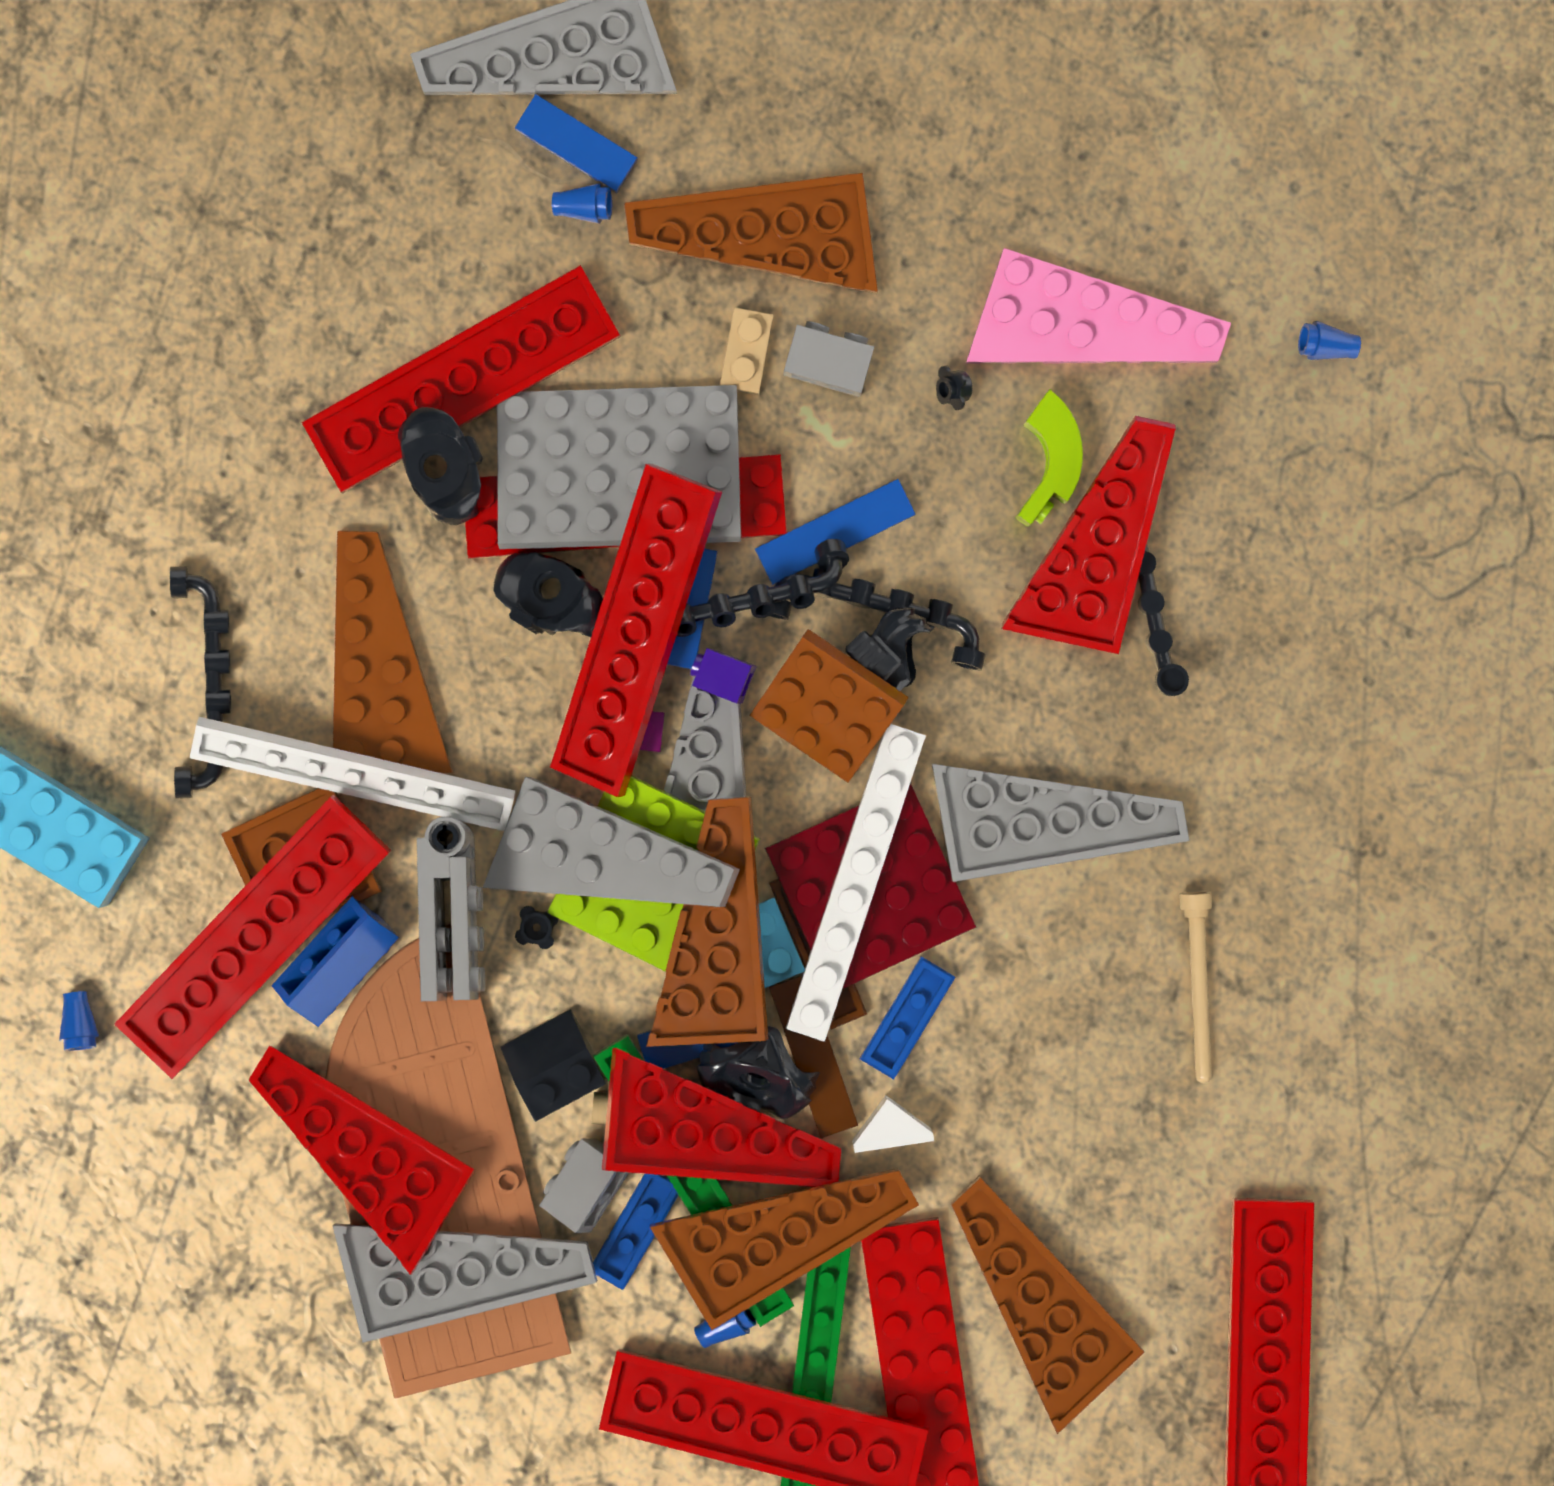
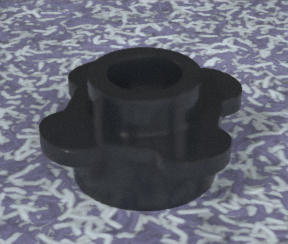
[936,366,972,410]
[515,906,559,949]

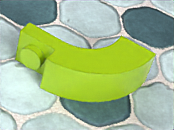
[1015,389,1083,527]

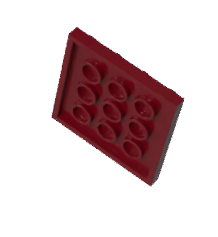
[764,782,976,989]

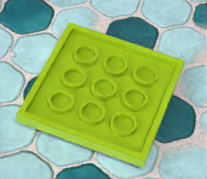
[547,775,760,972]

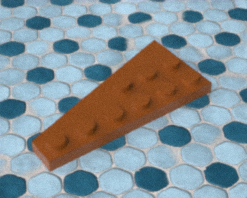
[624,173,878,294]
[333,531,454,773]
[646,797,768,1047]
[649,1168,919,1330]
[950,1175,1145,1434]

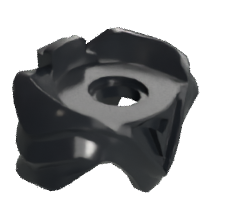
[398,407,483,525]
[493,550,603,637]
[845,607,935,691]
[697,1026,820,1119]

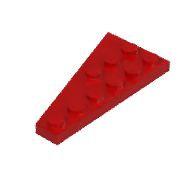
[1001,416,1176,654]
[248,1045,475,1275]
[602,1048,841,1187]

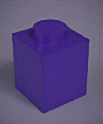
[690,648,757,704]

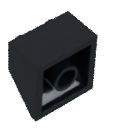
[500,1009,608,1122]

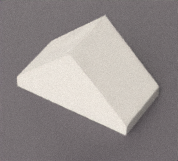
[852,1095,934,1153]

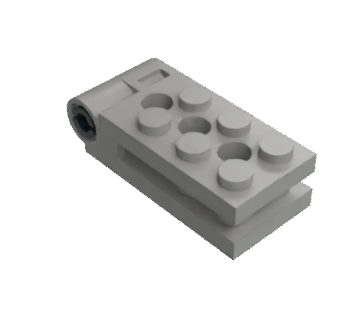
[417,817,485,1002]

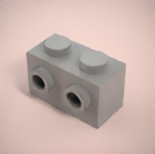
[783,321,874,397]
[539,1138,629,1233]

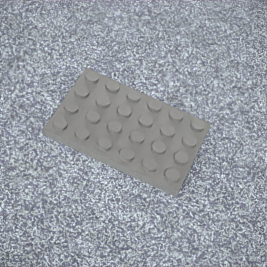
[497,385,741,549]

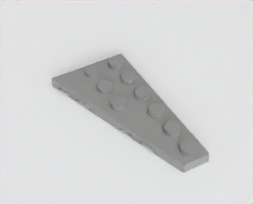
[410,0,677,95]
[664,677,746,812]
[932,764,1189,882]
[483,777,740,907]
[333,1223,598,1343]

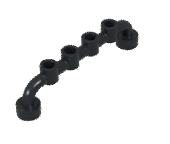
[676,539,849,637]
[1138,543,1189,696]
[170,566,231,799]
[769,568,986,671]

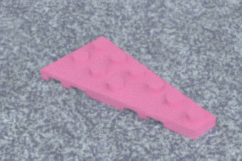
[966,248,1231,364]

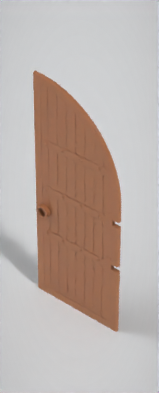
[325,924,571,1399]

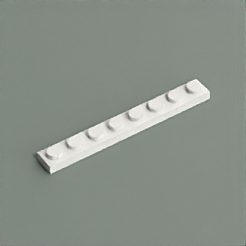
[190,717,515,831]
[786,724,926,1042]

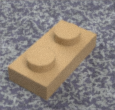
[720,308,773,395]

